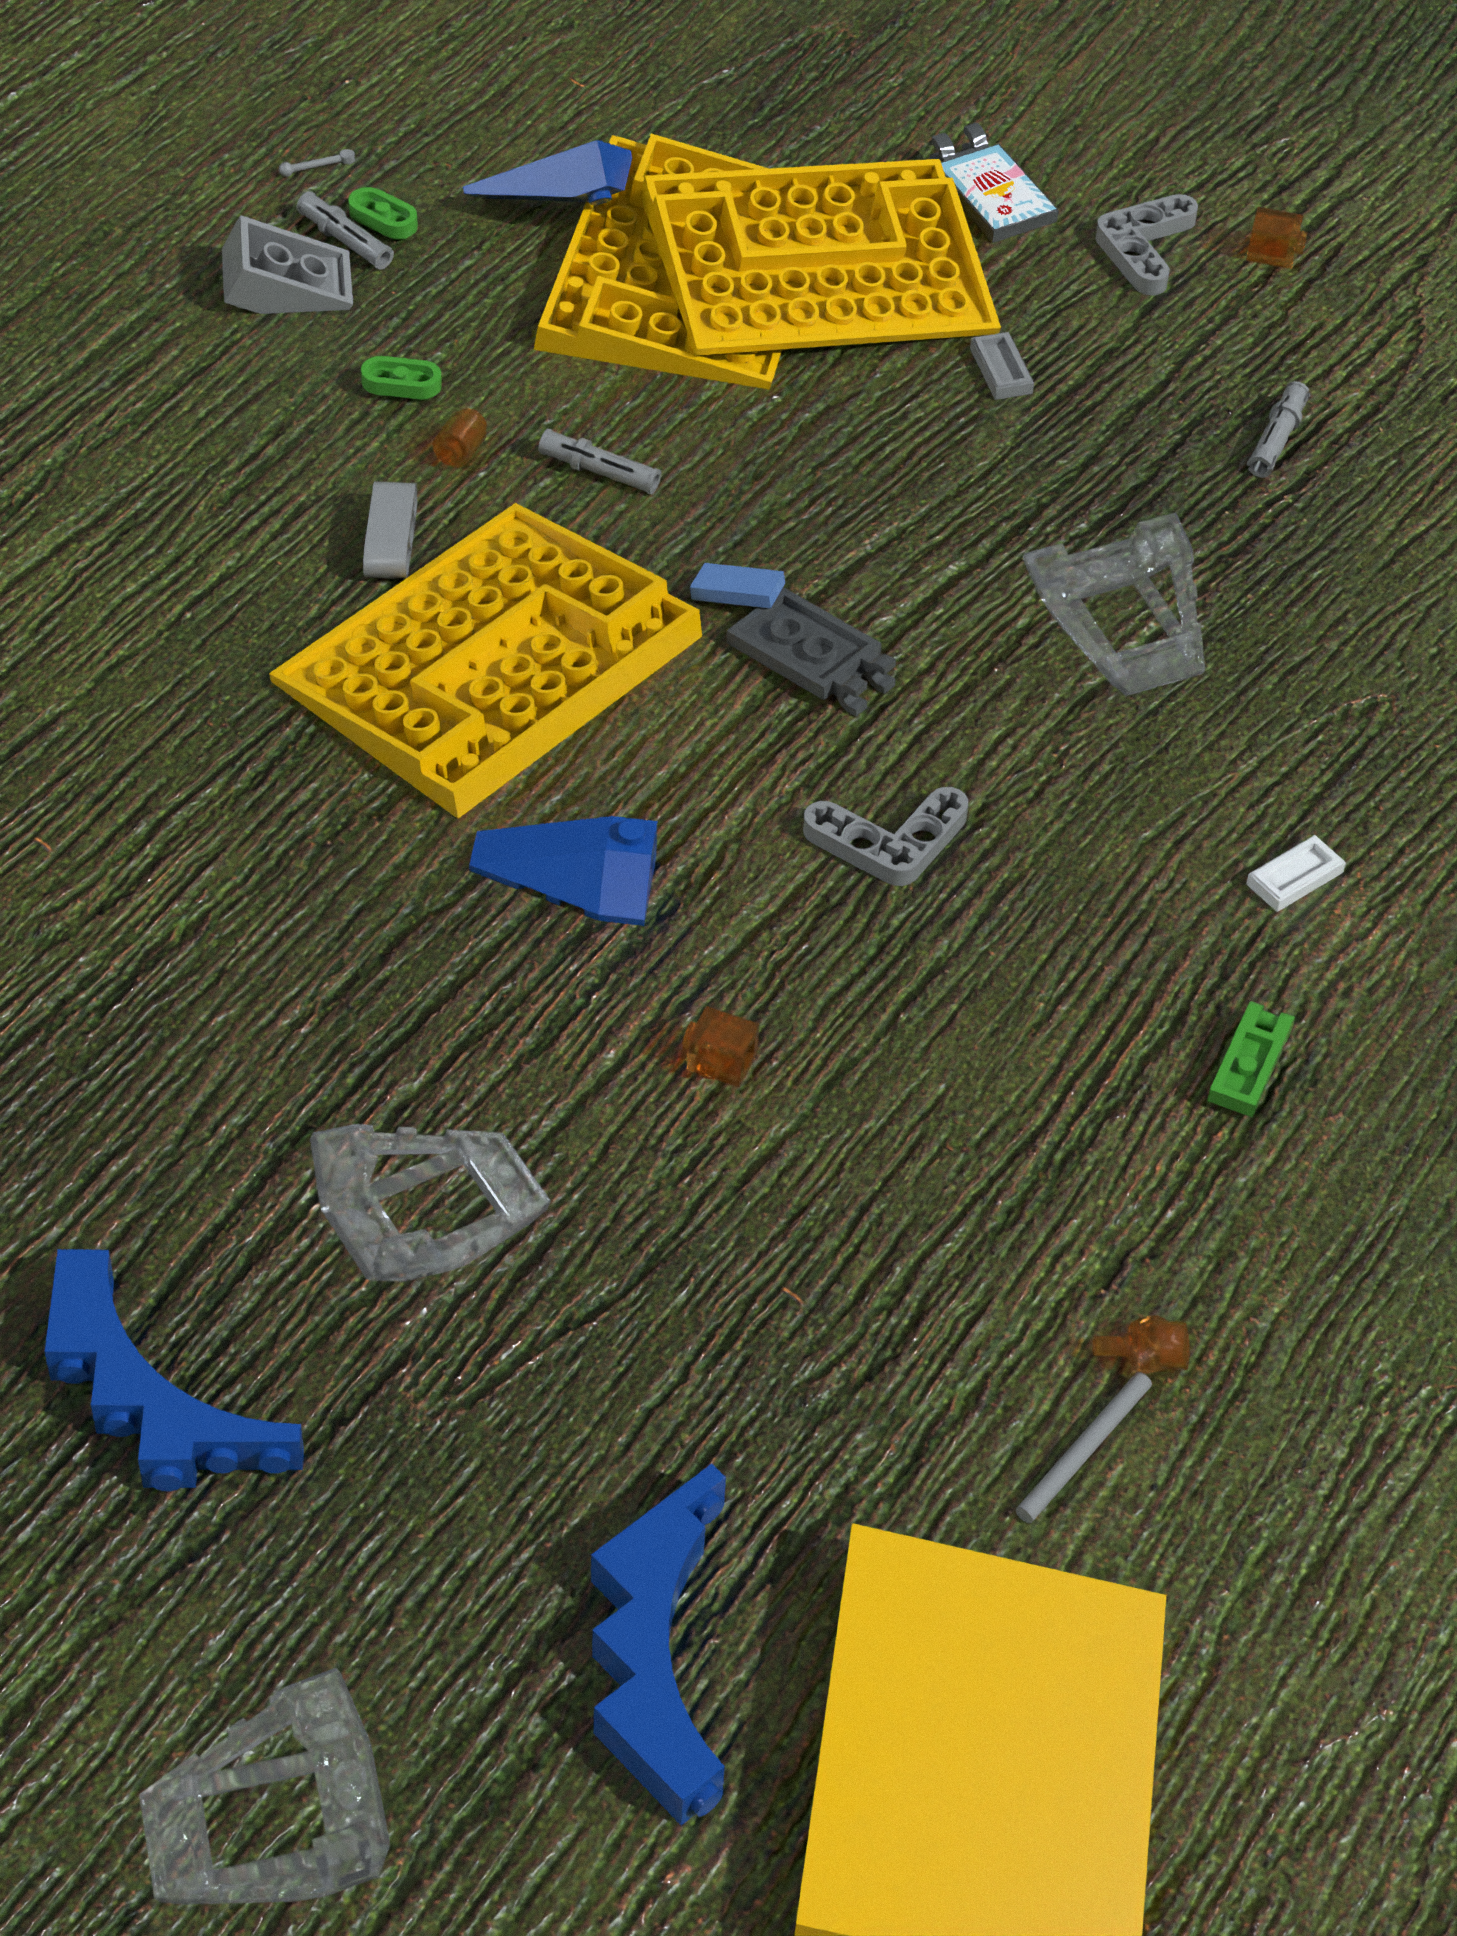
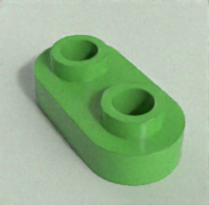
[348,187,418,240]
[361,356,442,400]

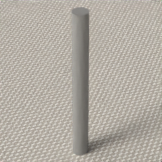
[1016,1372,1152,1523]

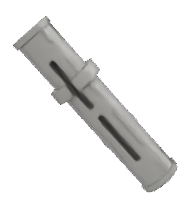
[297,191,394,270]
[1247,381,1310,478]
[538,428,661,495]

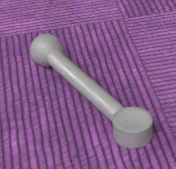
[278,149,355,177]

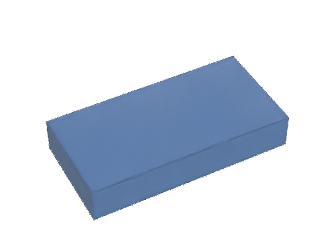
[690,563,785,609]

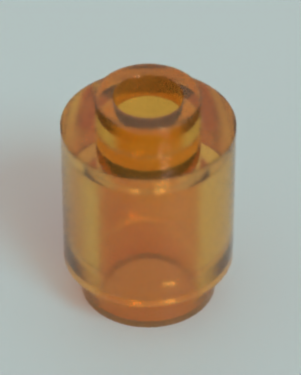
[432,408,487,468]

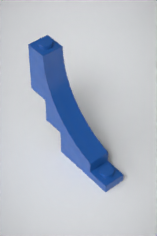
[591,1464,726,1826]

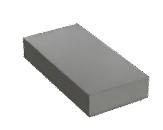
[970,332,1034,400]

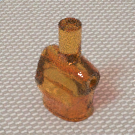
[1092,1315,1190,1374]

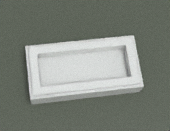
[1246,835,1346,912]

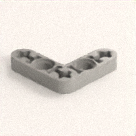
[1095,194,1198,295]
[803,787,968,886]

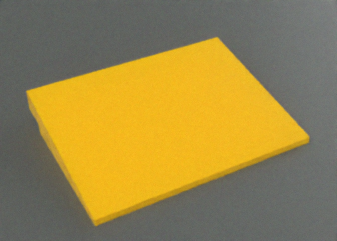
[533,134,783,390]
[640,159,1001,356]
[269,503,702,819]
[794,1523,1167,1936]

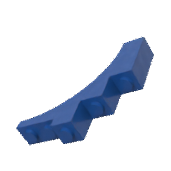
[45,1249,304,1491]

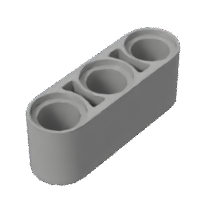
[363,481,418,579]

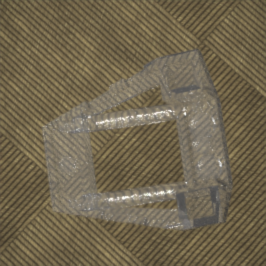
[1022,512,1205,696]
[310,1124,551,1282]
[139,1668,390,1905]

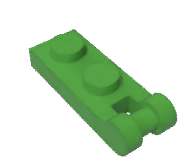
[1207,1001,1295,1117]

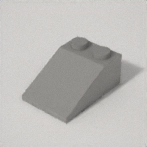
[222,215,353,314]

